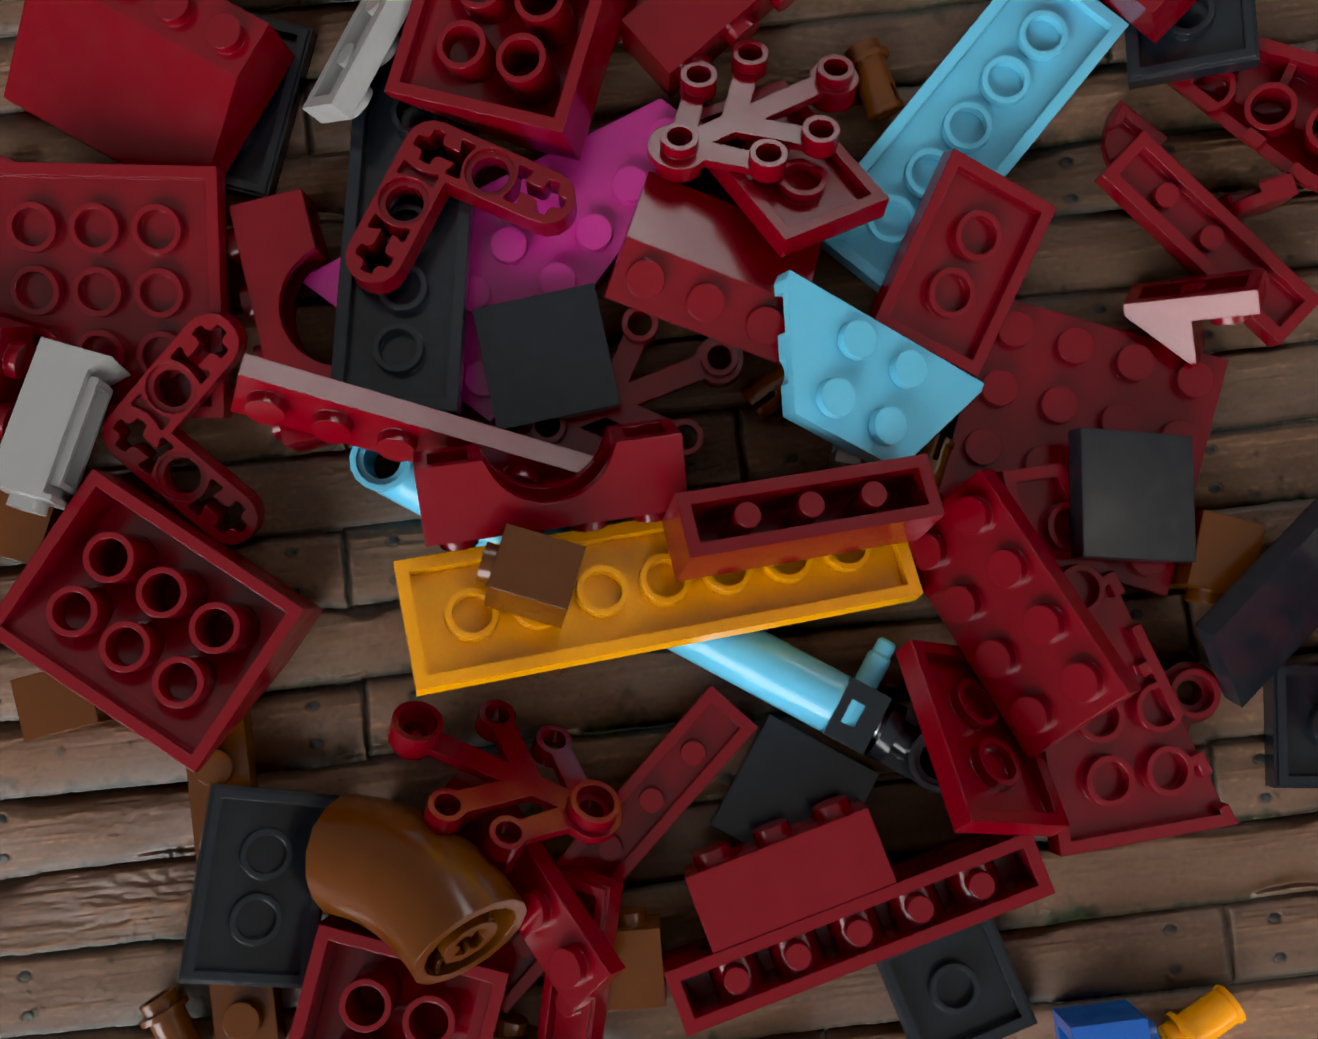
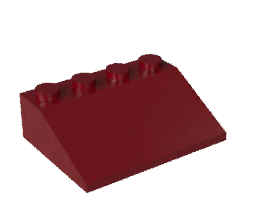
[4,0,296,175]
[384,0,627,160]
[0,469,324,773]
[288,915,511,1039]

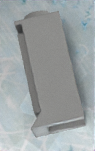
[0,337,131,517]

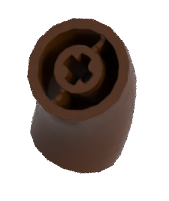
[306,793,527,985]

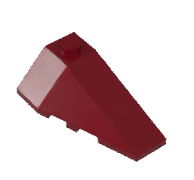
[1166,36,1318,193]

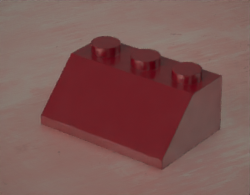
[604,171,822,365]

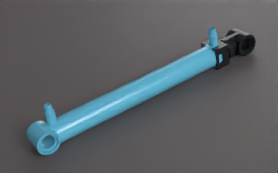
[349,446,941,793]

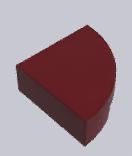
[1101,100,1168,167]
[1217,172,1298,220]

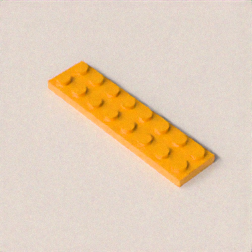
[393,520,923,696]

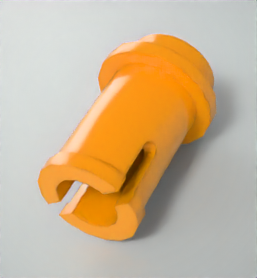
[1157,984,1247,1039]

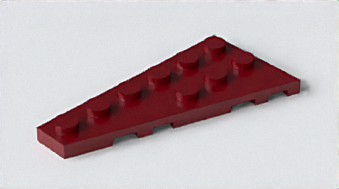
[996,463,1238,857]

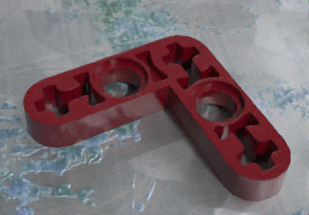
[345,120,577,295]
[103,312,266,545]

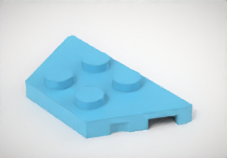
[774,270,984,463]

